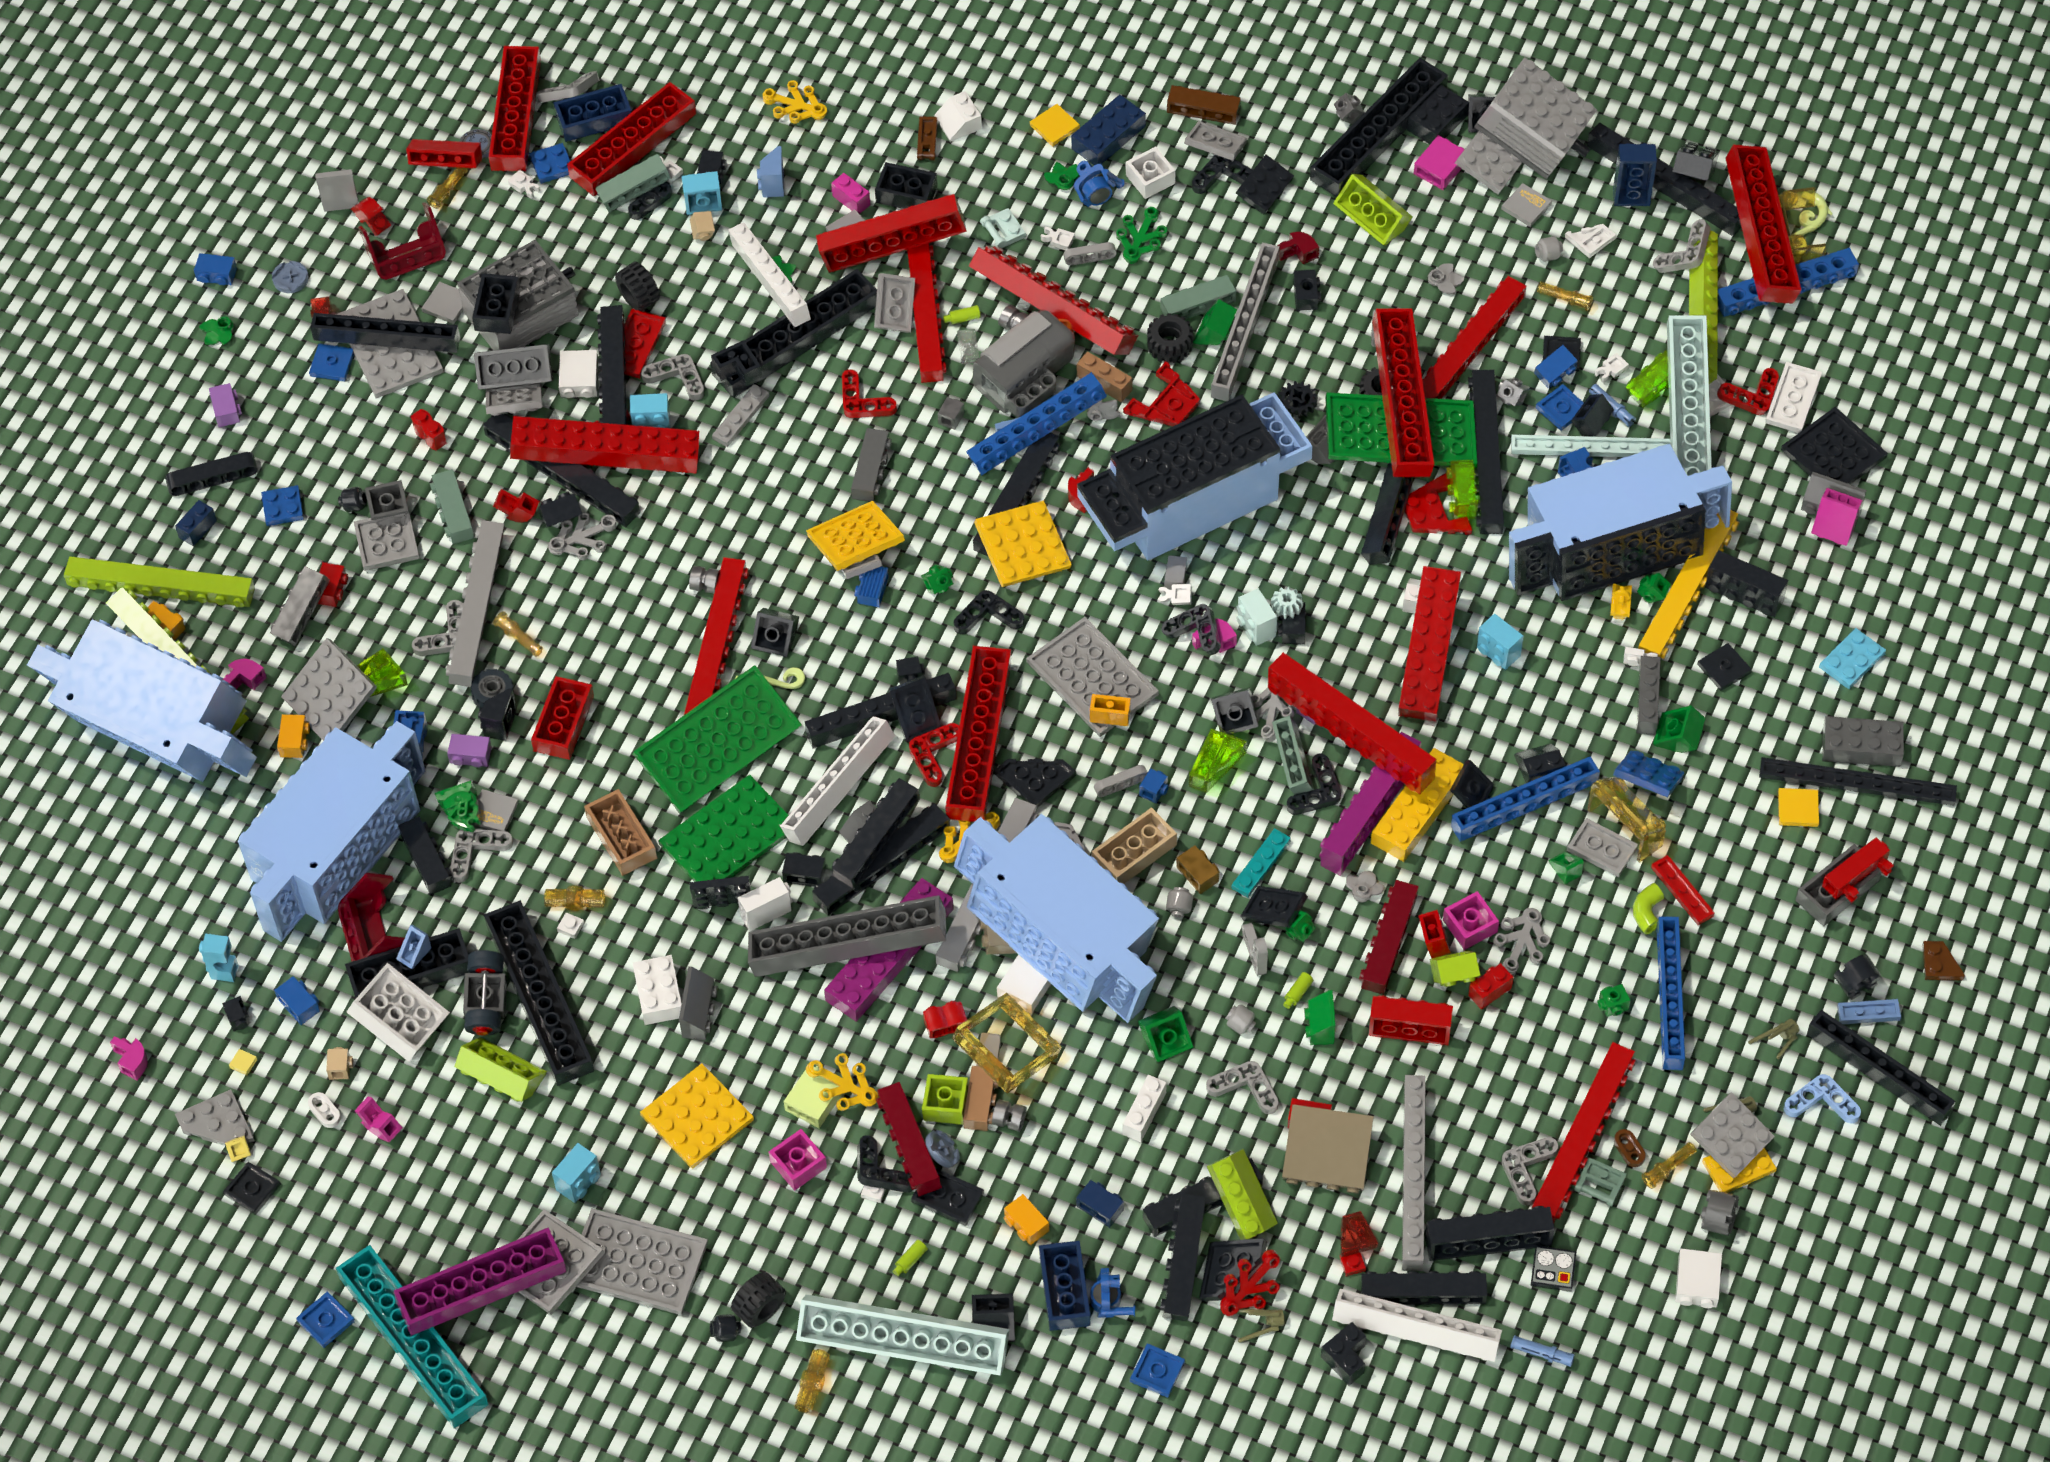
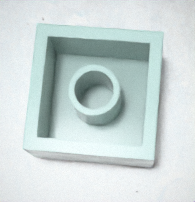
[1236,588,1277,646]

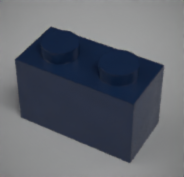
[175,500,217,546]
[1076,1180,1124,1228]

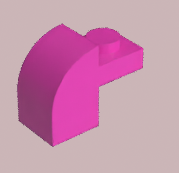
[1192,618,1237,653]
[223,659,266,690]
[110,1036,148,1081]
[355,1096,402,1143]

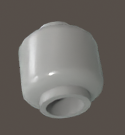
[1535,236,1563,262]
[1166,887,1193,917]
[1225,1005,1256,1035]

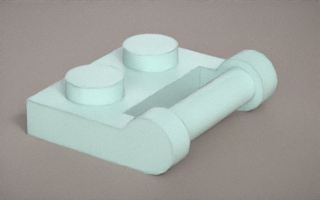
[980,208,1026,248]

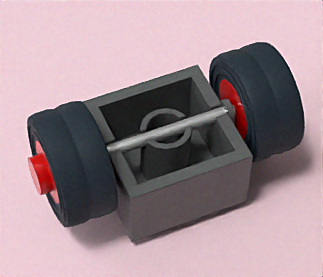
[463,950,507,1036]

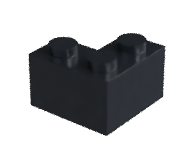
[711,340,762,386]
[1321,1322,1366,1386]

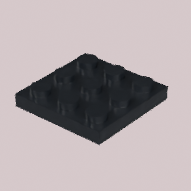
[689,876,751,910]

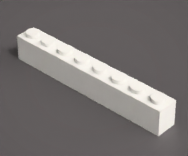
[728,222,811,327]
[780,716,895,846]
[1332,1289,1502,1362]

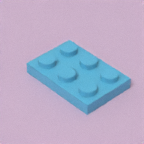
[1819,628,1886,689]

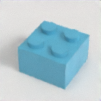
[682,171,722,215]
[630,393,671,428]
[1477,613,1523,670]
[552,1143,601,1203]

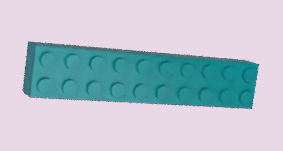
[336,1245,488,1429]

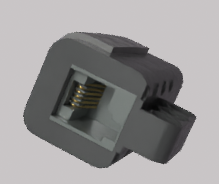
[972,310,1075,417]

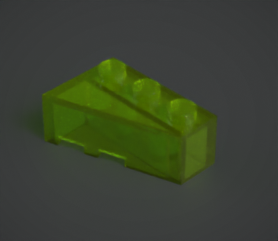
[1625,350,1669,408]
[1446,460,1478,519]
[357,648,408,697]
[1189,729,1247,793]

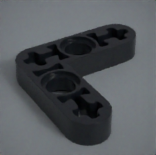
[1192,155,1253,194]
[628,161,672,220]
[954,590,1024,635]
[1161,604,1221,655]
[1287,753,1341,815]
[857,1135,913,1193]

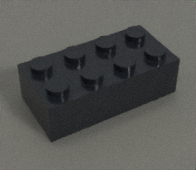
[1705,550,1789,618]

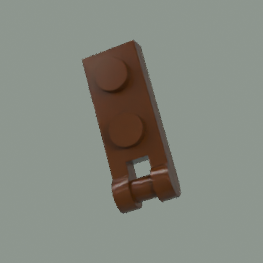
[917,116,937,161]

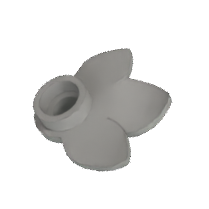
[1428,263,1464,294]
[1087,400,1120,421]
[1346,871,1384,902]

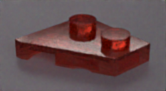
[1340,1211,1378,1257]

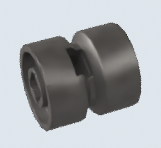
[998,305,1028,330]
[689,565,720,594]
[992,1099,1027,1132]

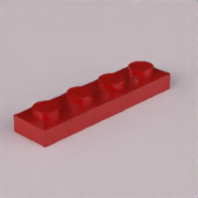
[1651,855,1715,925]

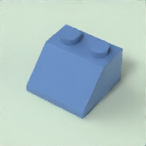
[757,146,784,197]

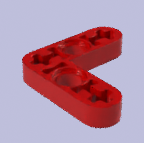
[1717,368,1779,416]
[842,369,897,418]
[909,723,959,787]

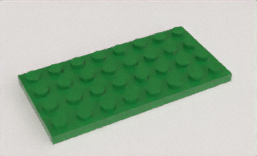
[1325,392,1477,468]
[633,665,802,814]

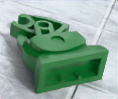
[435,780,481,832]

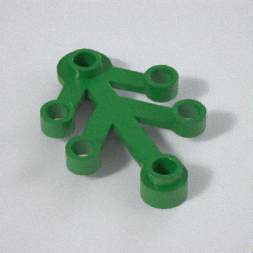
[1116,207,1167,264]

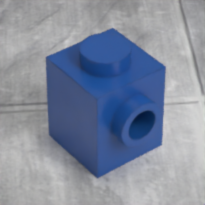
[1139,768,1169,803]

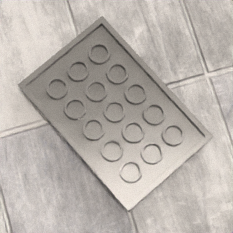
[336,289,444,399]
[1026,617,1159,737]
[576,1208,708,1315]

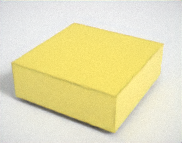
[229,1049,257,1075]
[225,1136,251,1162]

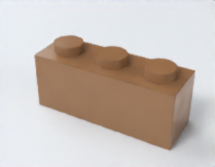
[1077,351,1132,403]
[963,1066,999,1131]

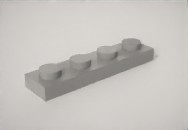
[712,384,769,447]

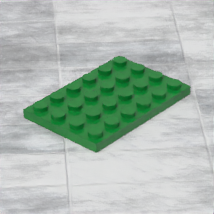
[658,774,789,882]

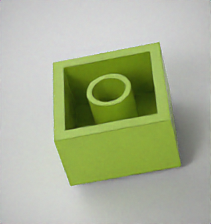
[1429,951,1480,987]
[922,1074,969,1125]

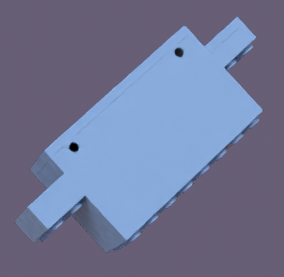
[27,619,257,782]
[238,721,426,942]
[954,813,1159,1023]

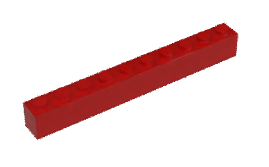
[907,243,946,383]
[1422,276,1527,399]
[684,557,749,715]
[1532,1042,1636,1224]

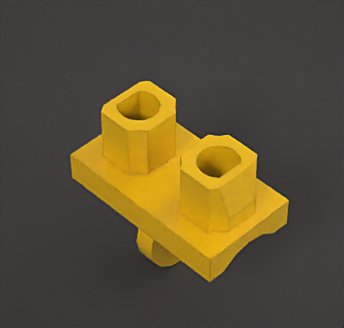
[1610,584,1632,619]

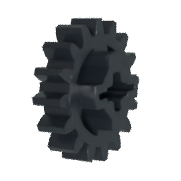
[1278,381,1318,419]

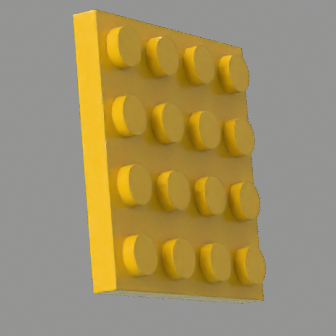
[974,500,1072,587]
[806,501,905,571]
[640,1063,754,1169]

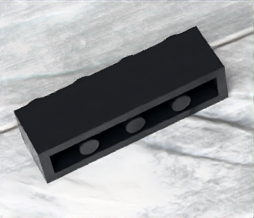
[398,816,453,895]

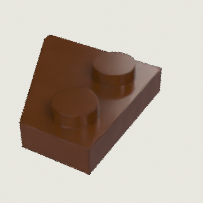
[1922,941,1965,980]

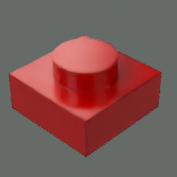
[1340,1250,1366,1277]

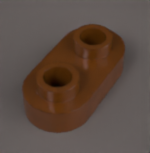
[1614,1129,1646,1167]

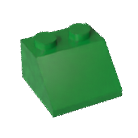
[1193,299,1237,345]
[1653,705,1706,753]
[1304,990,1336,1045]
[1138,1006,1193,1063]

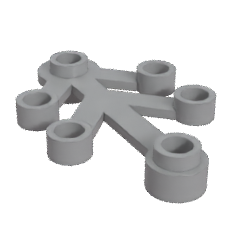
[548,512,616,560]
[1252,688,1295,742]
[1493,908,1550,975]

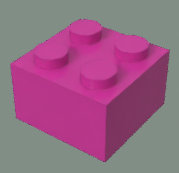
[1443,891,1499,950]
[769,1129,827,1191]

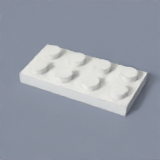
[1765,362,1822,433]

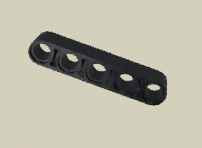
[165,452,258,496]

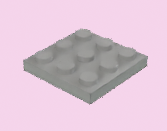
[1455,131,1523,195]
[486,383,542,416]
[353,510,420,571]
[1690,1092,1774,1178]

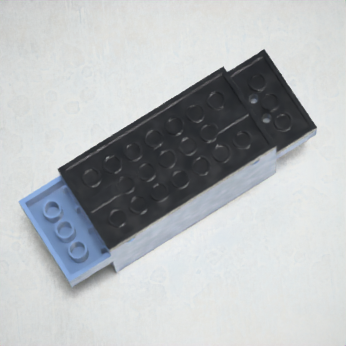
[1077,392,1312,561]
[1509,444,1732,601]

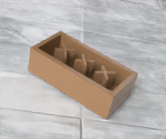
[584,789,657,876]

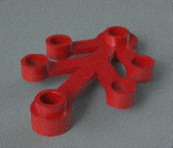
[1220,1250,1280,1316]

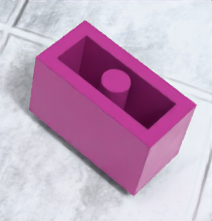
[831,173,870,214]

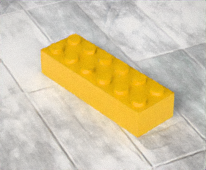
[1371,748,1464,862]

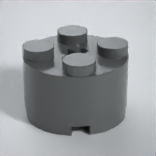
[1701,1189,1739,1236]

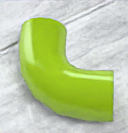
[1633,883,1664,935]

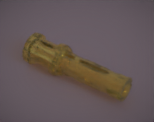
[427,167,468,209]
[1537,281,1593,311]
[493,611,543,657]
[1641,1142,1697,1189]

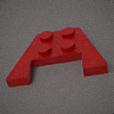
[1123,361,1200,426]
[1405,472,1472,535]

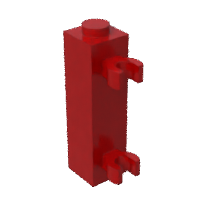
[1822,837,1894,903]

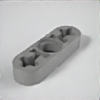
[1063,242,1116,265]
[1094,765,1148,797]

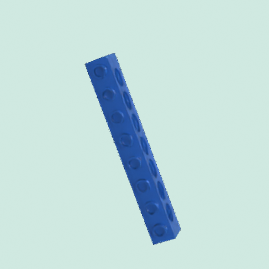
[1718,248,1859,317]
[966,372,1107,476]
[1451,756,1600,842]
[1656,917,1685,1070]

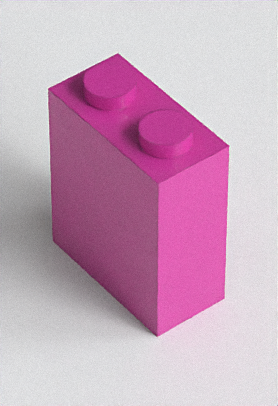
[1413,135,1465,190]
[1811,488,1863,546]

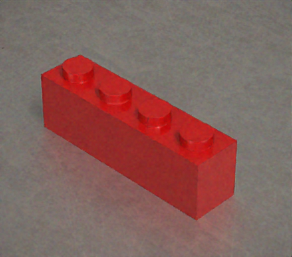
[406,139,483,168]

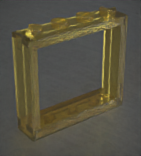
[952,992,1062,1094]

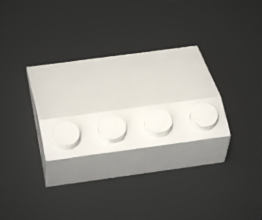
[347,963,450,1062]

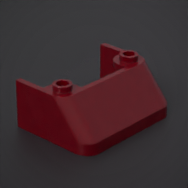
[358,202,446,280]
[338,873,405,962]

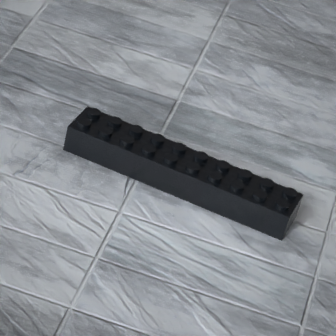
[1310,58,1448,197]
[710,269,877,398]
[484,900,594,1086]

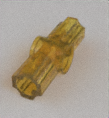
[544,885,605,911]
[794,1349,830,1414]

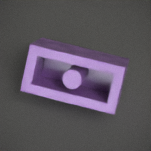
[209,383,242,428]
[447,734,492,767]

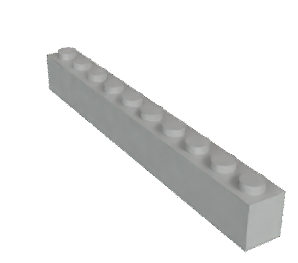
[1211,242,1280,401]
[446,520,504,687]
[936,798,1039,972]
[1402,1075,1425,1271]

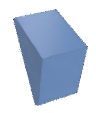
[396,925,431,969]

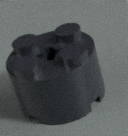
[1834,954,1881,1000]

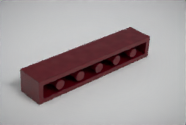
[1359,880,1419,995]
[876,1082,941,1196]

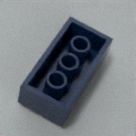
[553,84,632,142]
[1071,94,1146,165]
[1613,143,1657,206]
[1039,1240,1091,1331]

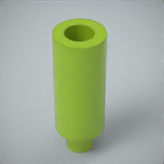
[943,305,980,324]
[1283,972,1314,1009]
[893,1240,928,1277]

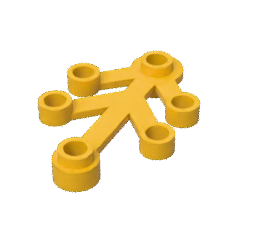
[763,80,827,124]
[939,812,1001,863]
[806,1053,878,1111]

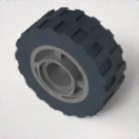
[471,669,514,709]

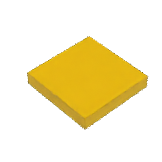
[1030,104,1080,147]
[1778,788,1819,827]

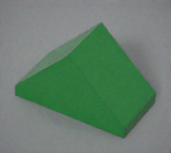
[1548,852,1584,884]

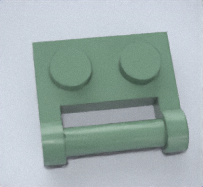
[1574,1158,1627,1207]

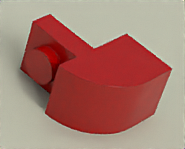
[351,197,391,236]
[1068,467,1094,513]
[493,489,540,523]

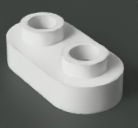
[308,1092,341,1128]

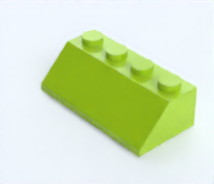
[1333,174,1413,245]
[454,1037,547,1102]
[1207,1149,1278,1240]

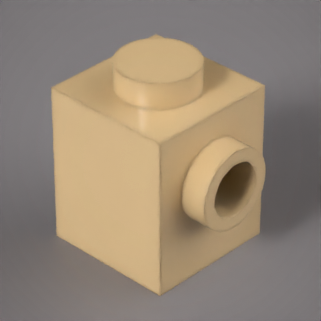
[690,211,715,241]
[326,1047,353,1080]

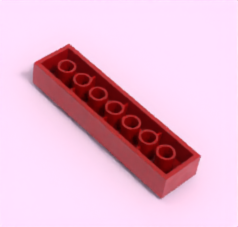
[489,46,541,171]
[567,82,696,196]
[816,194,967,273]
[1398,566,1461,722]

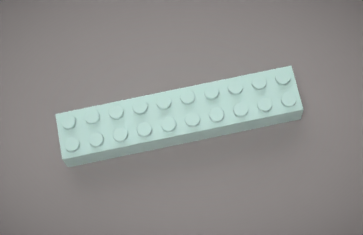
[1667,316,1712,476]
[796,1294,1010,1375]

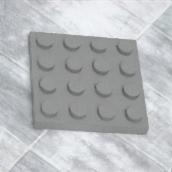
[281,638,377,741]
[517,1209,605,1315]

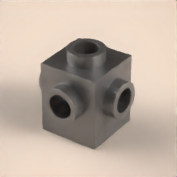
[1334,93,1364,124]
[1497,377,1530,406]

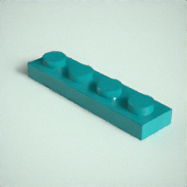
[1231,828,1291,898]

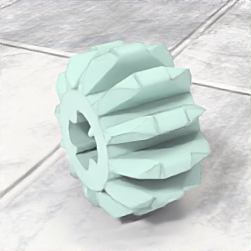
[1271,586,1303,619]

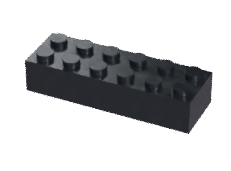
[345,928,469,998]
[1425,1206,1554,1261]

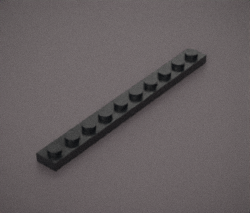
[1759,757,1957,806]

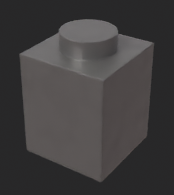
[938,397,964,430]

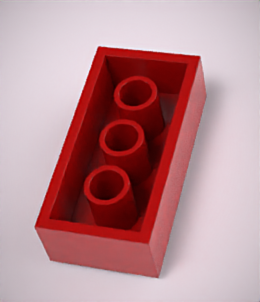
[531,676,594,760]
[1368,995,1453,1045]

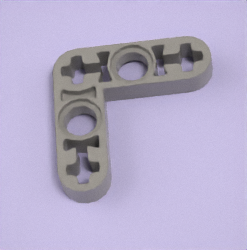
[536,71,599,102]
[1653,219,1710,273]
[641,354,704,401]
[412,600,461,656]
[450,829,513,883]
[1241,923,1268,976]
[1206,1061,1278,1114]
[1501,1137,1558,1206]

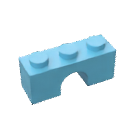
[199,934,238,982]

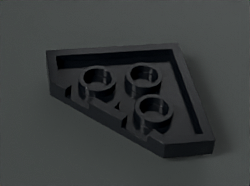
[994,759,1076,808]
[1199,1238,1267,1301]

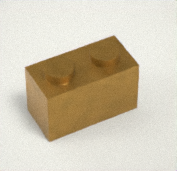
[1176,846,1220,894]

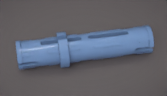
[1589,384,1636,427]
[1511,1335,1575,1367]

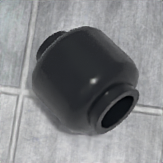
[338,487,368,512]
[710,1314,741,1342]

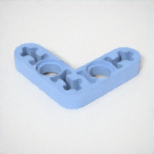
[1784,1074,1861,1124]

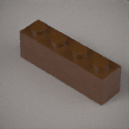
[1167,85,1241,125]

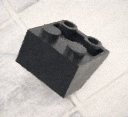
[537,491,582,528]
[972,1293,1015,1342]

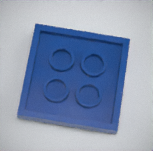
[1613,751,1685,798]

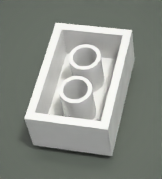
[632,955,682,1025]

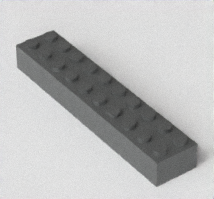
[748,895,946,977]

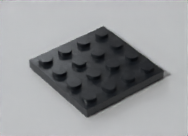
[1781,406,1888,485]

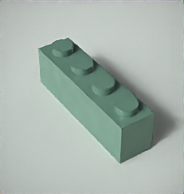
[595,154,671,212]
[1160,275,1236,319]
[430,469,474,544]
[1272,715,1314,795]

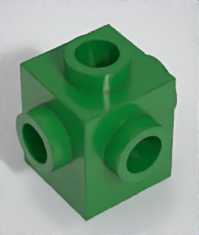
[921,565,954,594]
[1637,573,1671,603]
[1285,910,1316,942]
[1597,984,1630,1017]

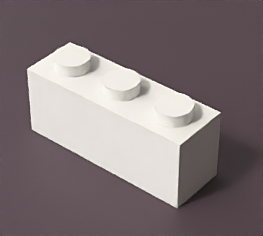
[1122,1075,1166,1142]

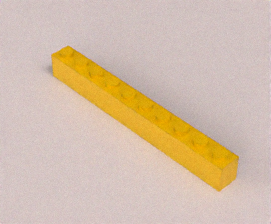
[1638,510,1739,660]

